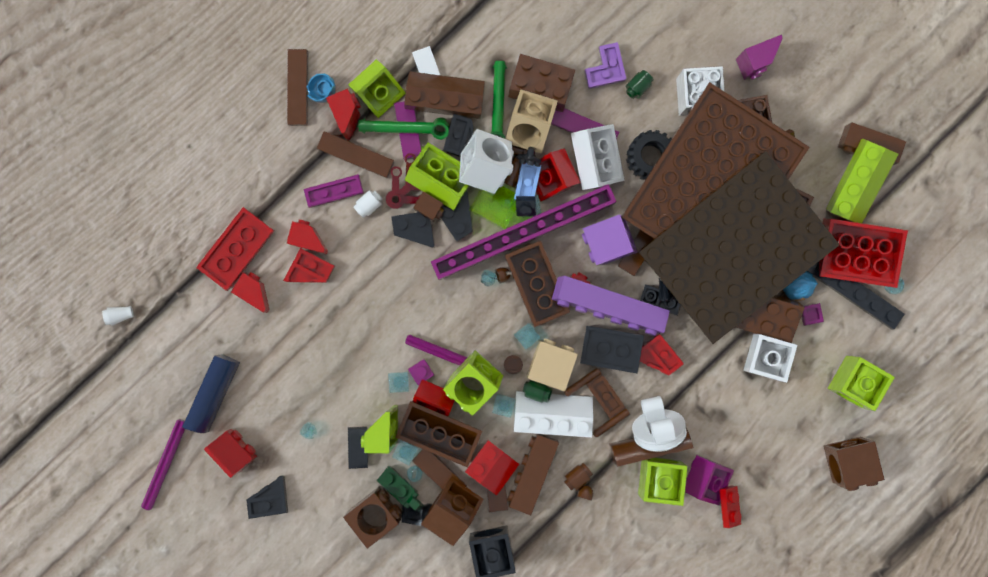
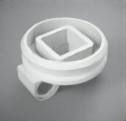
[632,396,687,452]

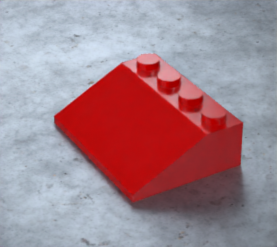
[819,218,908,288]

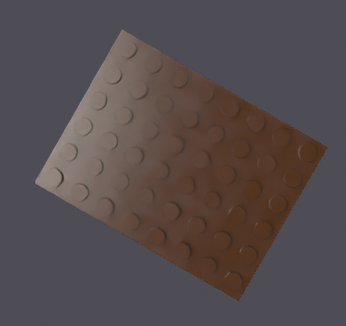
[622,82,810,239]

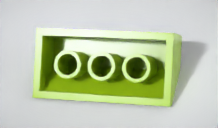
[826,139,898,223]
[361,405,398,454]

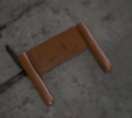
[564,367,630,437]

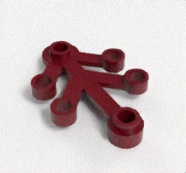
[386,153,421,209]

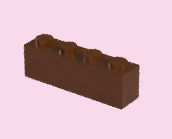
[507,434,559,516]

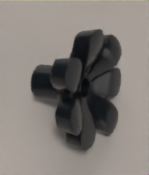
[517,146,541,167]

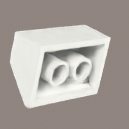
[571,124,625,190]

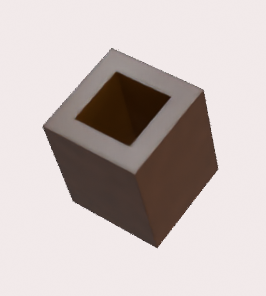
[413,192,445,222]

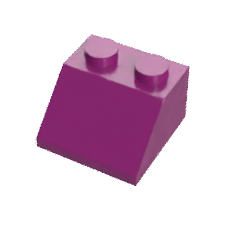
[736,34,783,80]
[685,455,734,506]

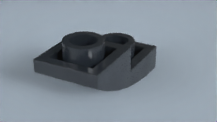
[640,284,681,316]
[348,427,368,469]

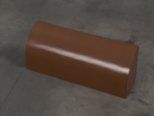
[609,428,694,467]

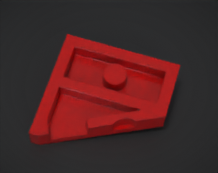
[283,248,335,283]
[640,333,684,376]

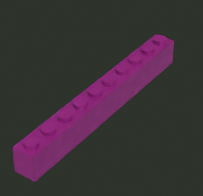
[431,184,617,280]

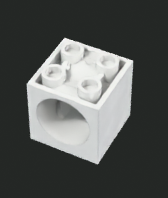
[676,66,724,116]
[459,129,514,194]

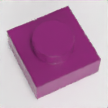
[408,359,434,385]

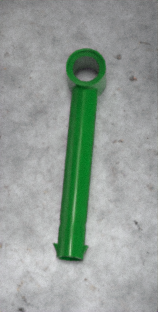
[490,61,507,139]
[358,117,449,140]

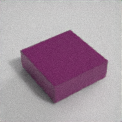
[801,303,824,326]

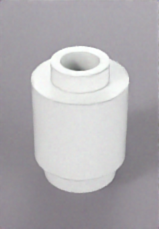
[353,190,382,218]

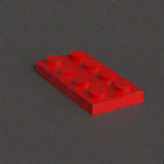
[196,207,274,291]

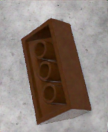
[404,71,485,119]
[395,401,483,468]

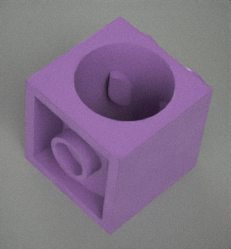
[582,214,638,265]

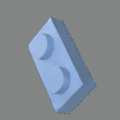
[514,162,541,200]

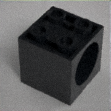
[469,525,516,577]

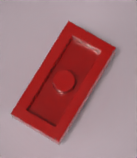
[720,485,742,528]

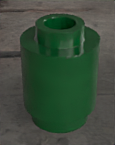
[625,70,654,99]
[523,380,553,403]

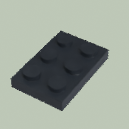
[580,326,644,374]

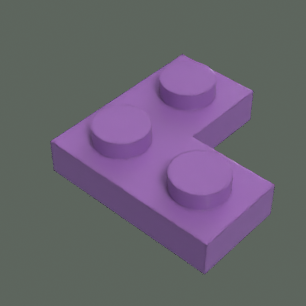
[585,42,626,89]

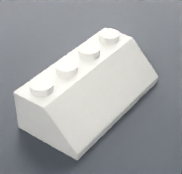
[514,391,593,438]

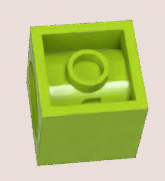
[443,350,504,416]
[827,356,895,411]
[638,458,688,506]

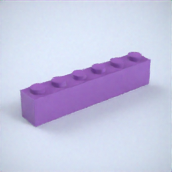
[552,276,670,336]

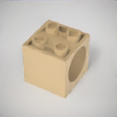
[506,89,557,154]
[527,338,578,391]

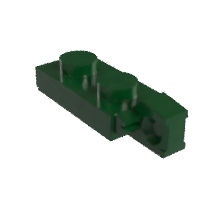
[376,466,424,511]

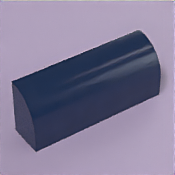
[182,354,240,433]

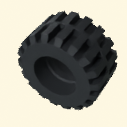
[626,130,672,180]

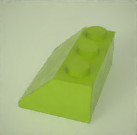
[405,142,470,210]

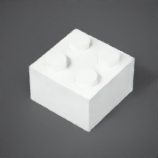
[743,334,797,383]

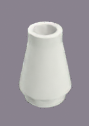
[102,306,134,326]

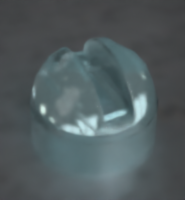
[480,270,497,286]
[300,422,317,439]
[407,465,423,482]

